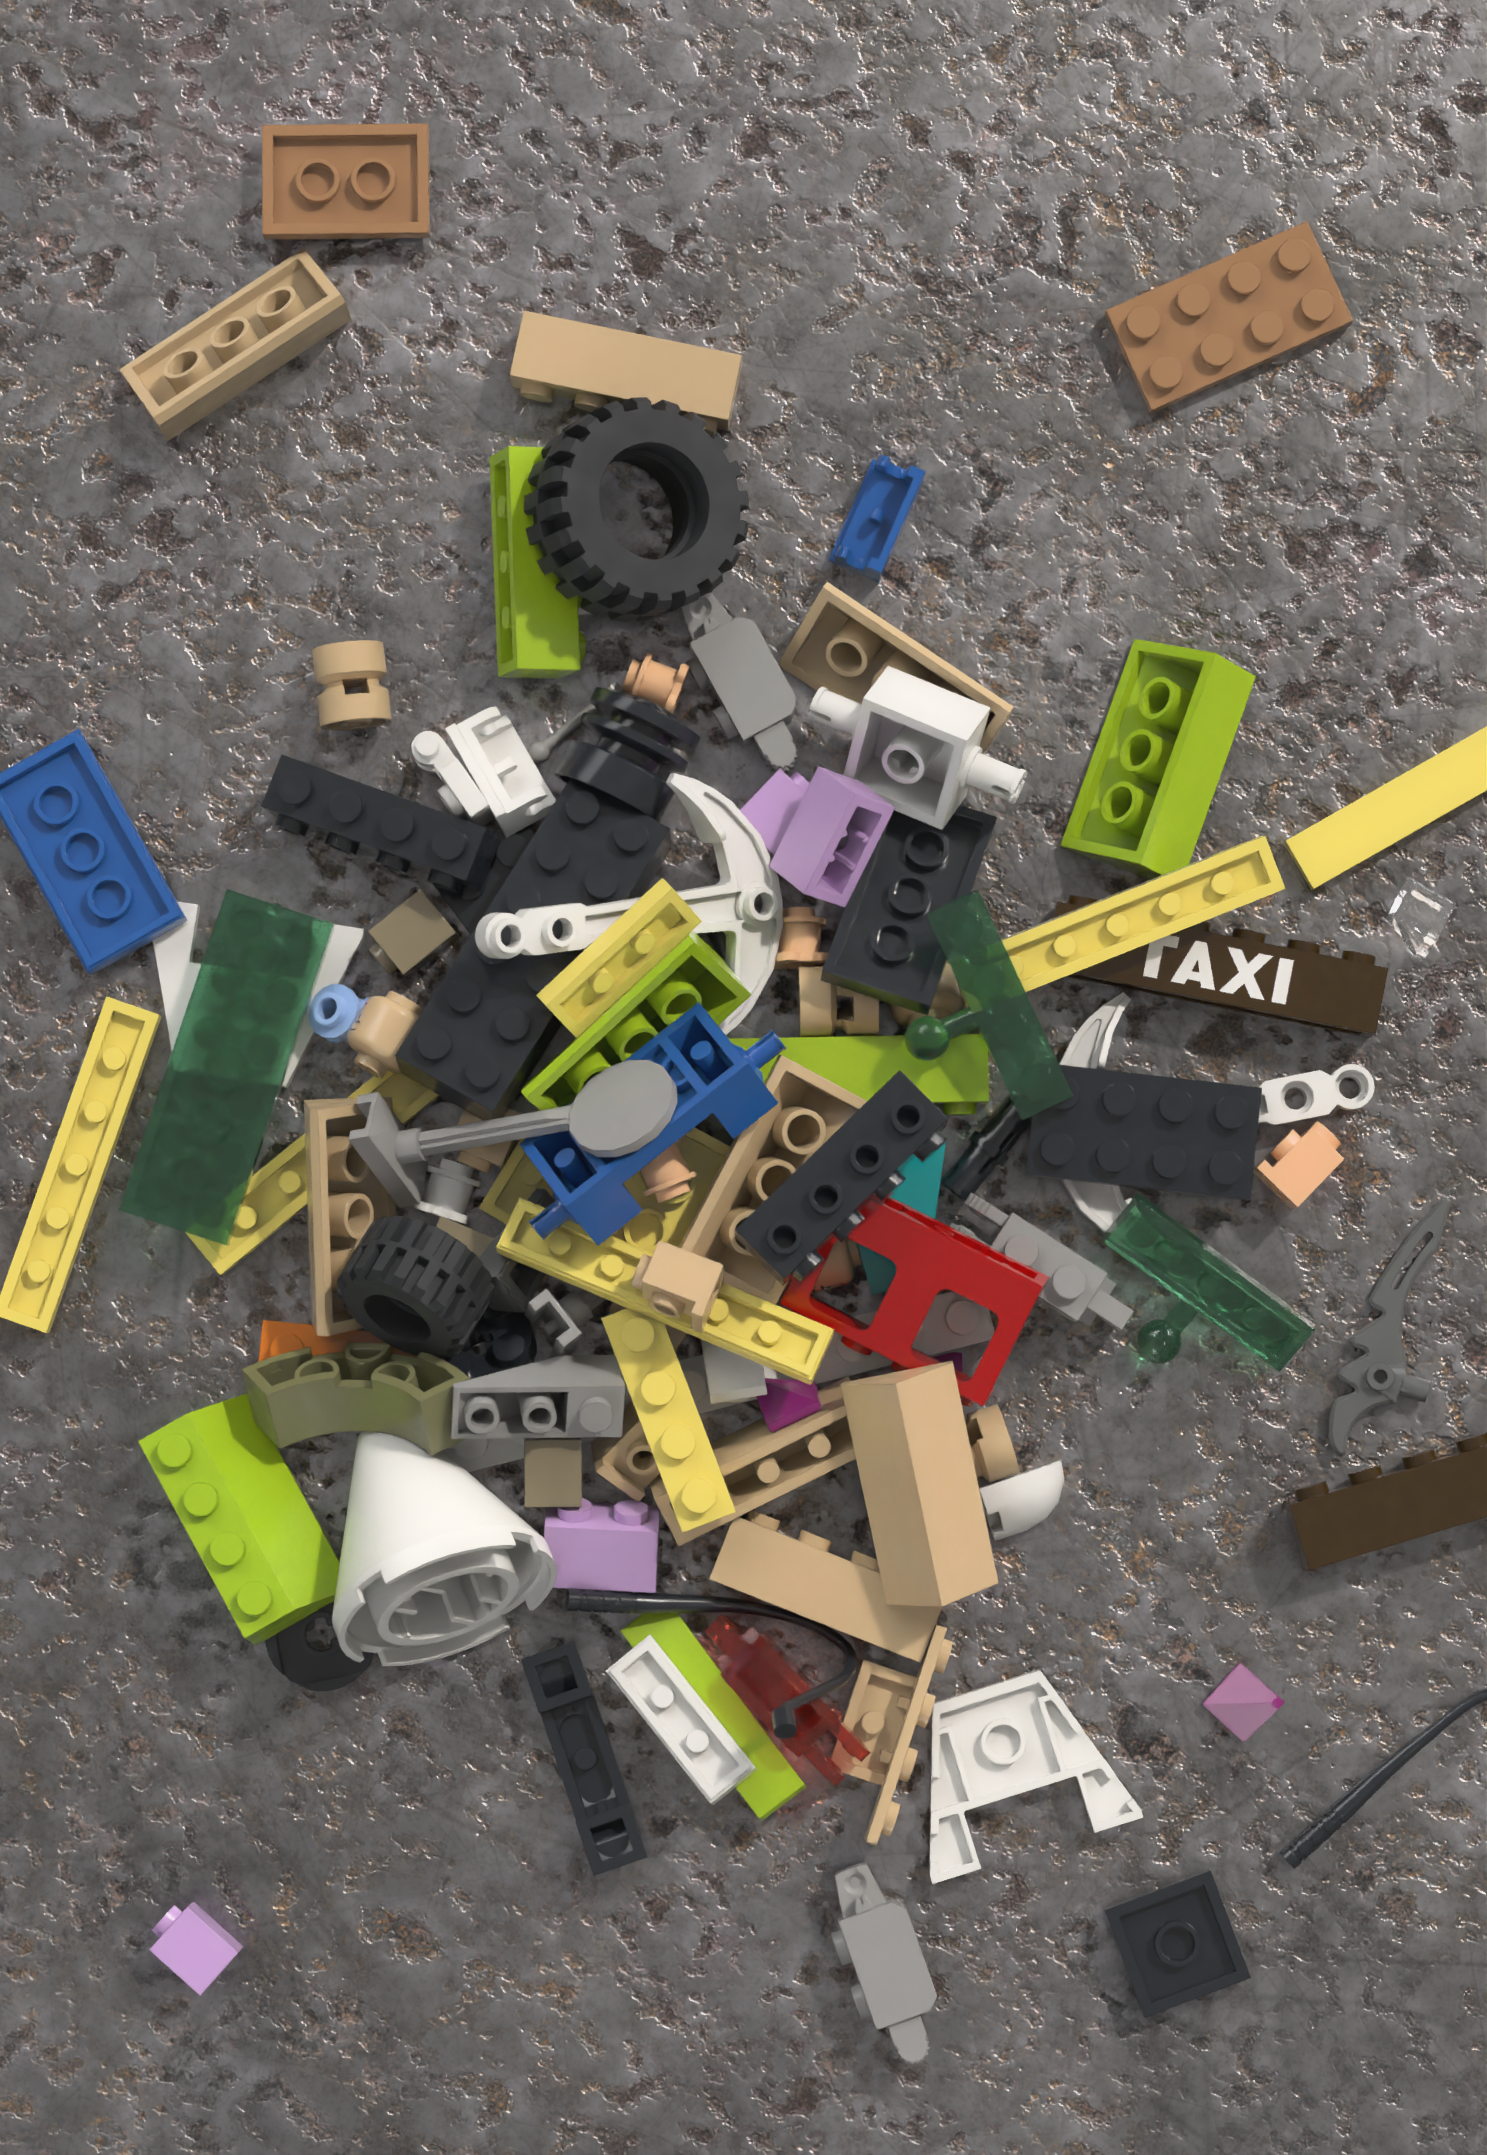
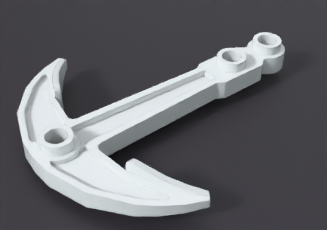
[475,773,783,1035]
[1059,992,1374,1262]

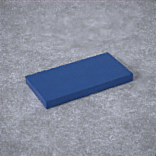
[0,729,188,976]

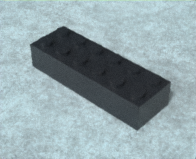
[395,778,671,1121]

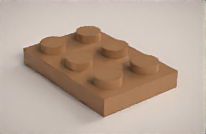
[262,123,430,240]

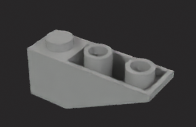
[451,1355,625,1439]

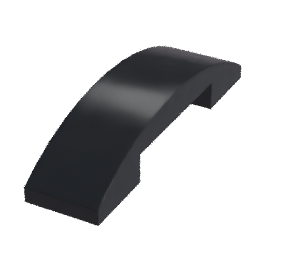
[521,1641,648,1876]

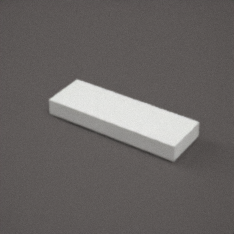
[606,1635,757,1805]

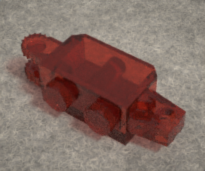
[704,1614,870,1786]

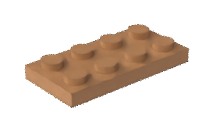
[1105,221,1353,414]

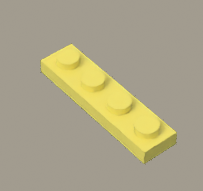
[601,1308,736,1533]

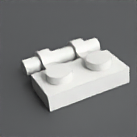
[411,731,494,826]

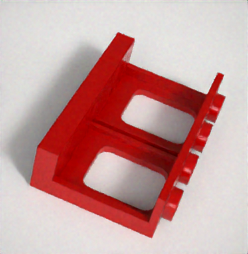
[780,1197,1049,1407]

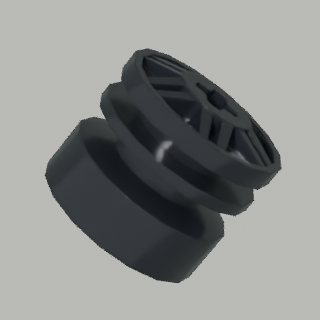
[554,687,700,822]

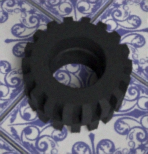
[336,1216,494,1359]

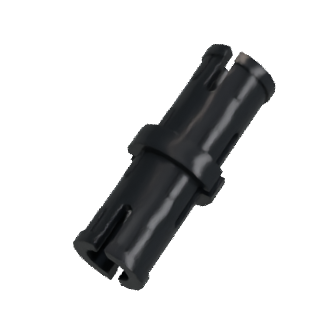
[940,1094,1031,1202]

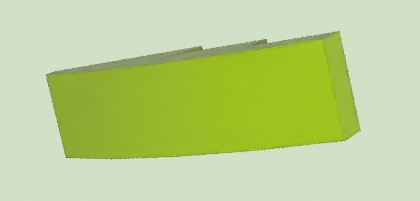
[621,1613,807,1821]

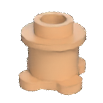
[622,653,690,714]
[774,907,828,970]
[640,1137,697,1203]

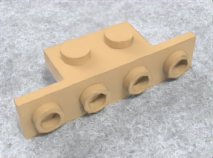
[828,1623,953,1846]

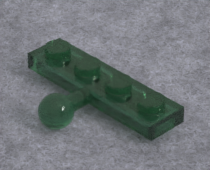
[905,890,1073,1120]
[1102,1193,1315,1372]

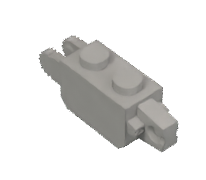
[680,592,798,773]
[950,1193,1134,1331]
[831,1862,937,2064]

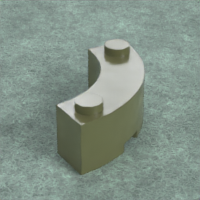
[241,1342,470,1455]

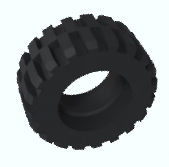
[524,397,749,622]

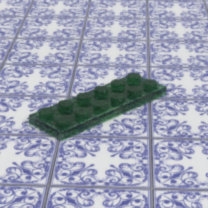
[119,889,335,1246]

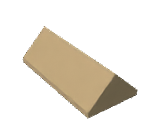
[119,248,352,441]
[778,582,1014,755]
[678,1054,867,1305]
[304,1097,396,1336]
[841,1361,998,1607]

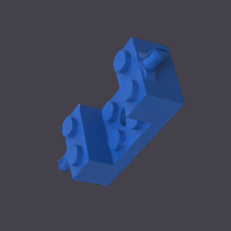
[519,1002,787,1245]

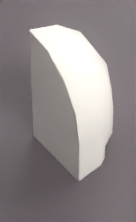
[979,1460,1064,1541]

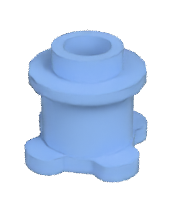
[308,984,369,1044]

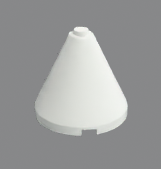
[332,1431,557,1666]

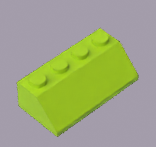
[1060,639,1256,879]
[521,930,751,1111]
[138,1393,340,1645]

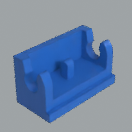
[829,455,926,583]

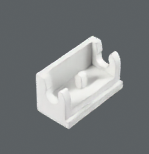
[445,707,556,838]

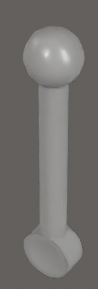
[528,682,623,763]

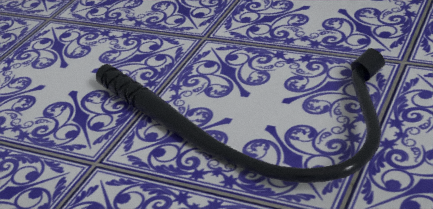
[566,1588,857,1739]
[1279,1688,1487,1869]

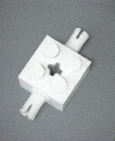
[808,666,1027,830]

